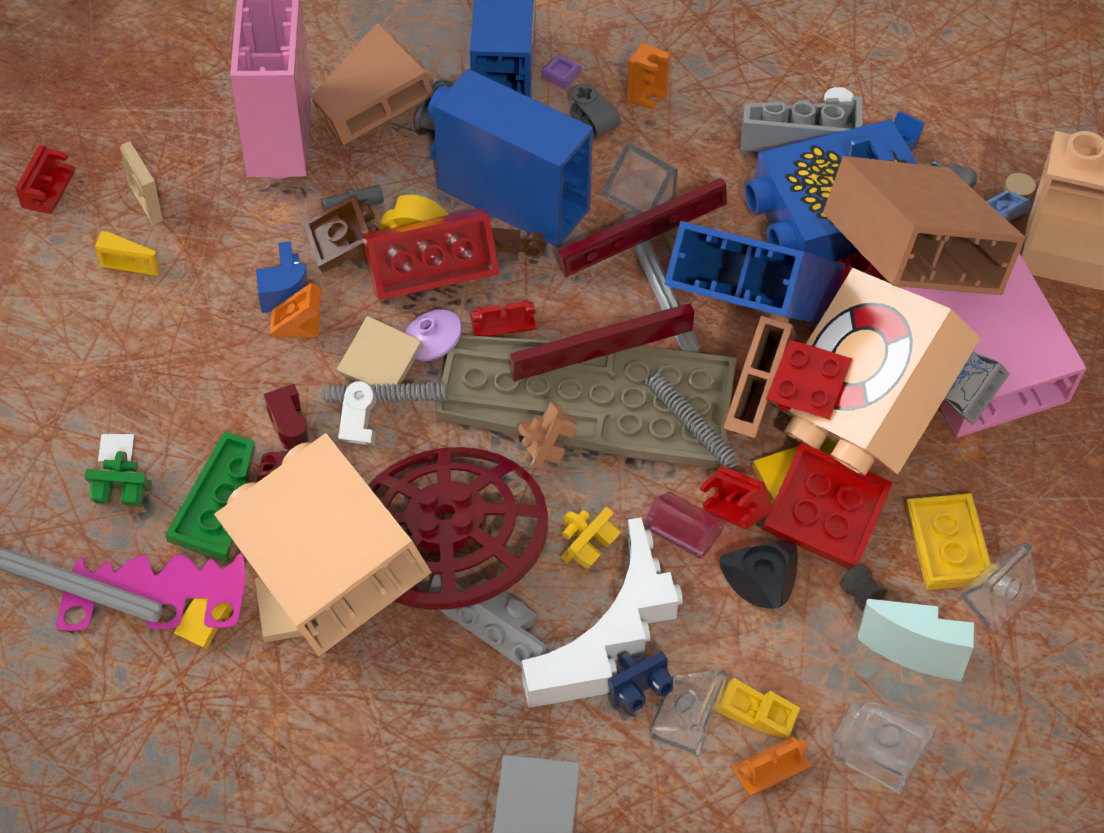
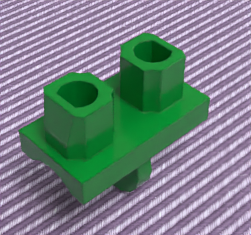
[84,451,152,507]

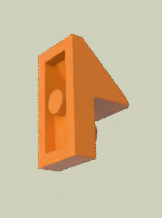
[269,283,321,338]

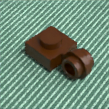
[491,228,547,261]

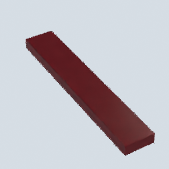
[558,178,727,277]
[510,303,695,382]

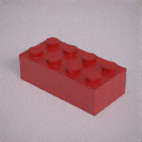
[362,209,500,300]

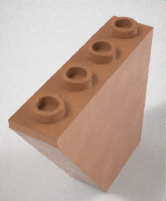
[311,24,434,145]
[723,313,800,445]

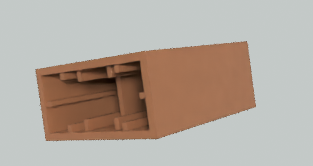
[823,156,1026,295]

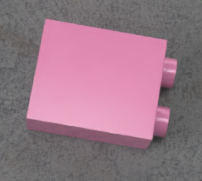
[230,0,312,179]
[900,253,1086,438]

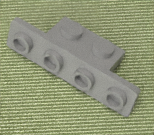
[428,574,546,667]

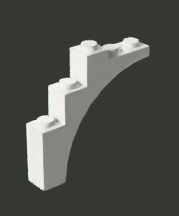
[522,517,683,708]

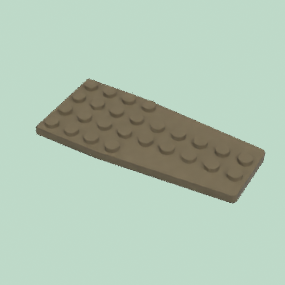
[436,335,736,469]

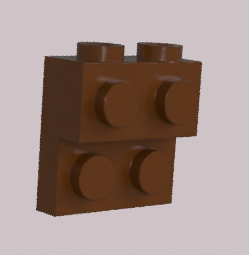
[302,194,379,273]

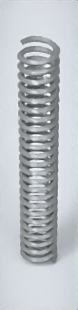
[645,373,738,468]
[322,382,449,403]

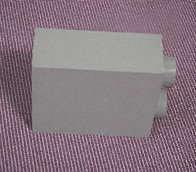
[493,755,580,833]

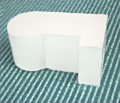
[338,381,377,446]

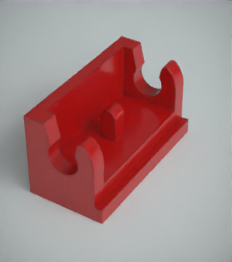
[15,145,75,215]
[700,466,774,530]

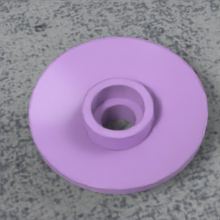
[405,310,462,361]

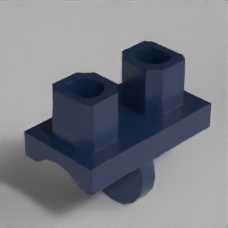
[608,651,673,713]

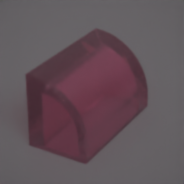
[643,491,726,558]

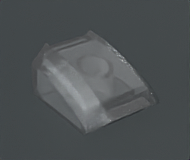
[833,702,938,794]

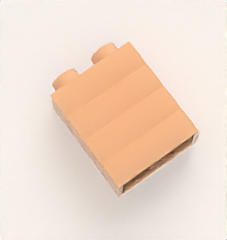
[1020,131,1104,291]

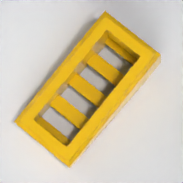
[95,231,160,276]

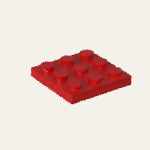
[762,442,893,571]

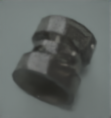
[839,563,888,612]

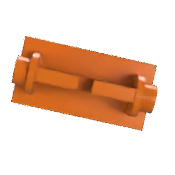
[731,737,812,797]

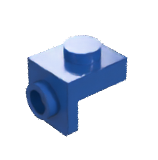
[894,111,925,151]
[847,133,895,162]

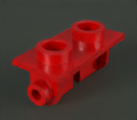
[470,299,537,337]

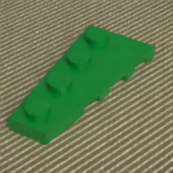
[165,431,255,563]

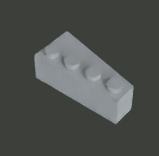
[740,96,863,152]

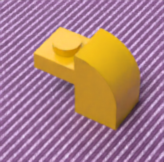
[379,195,450,230]

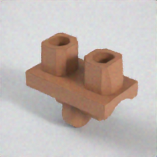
[518,401,578,469]

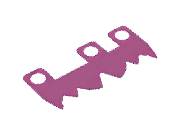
[56,552,246,631]

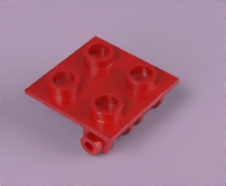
[766,339,852,420]

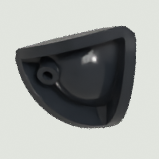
[719,541,798,609]

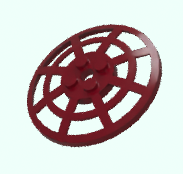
[368,447,549,610]

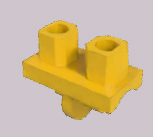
[560,506,621,569]

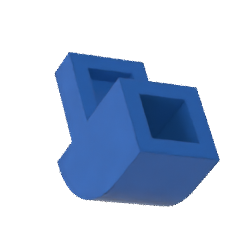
[256,241,308,313]

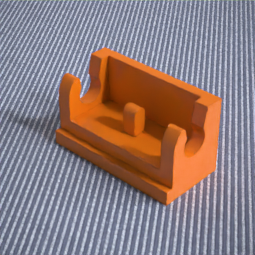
[626,43,671,108]

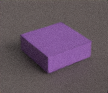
[542,54,581,89]

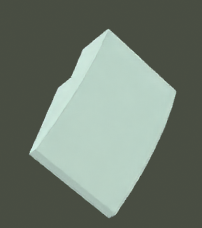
[858,599,974,681]

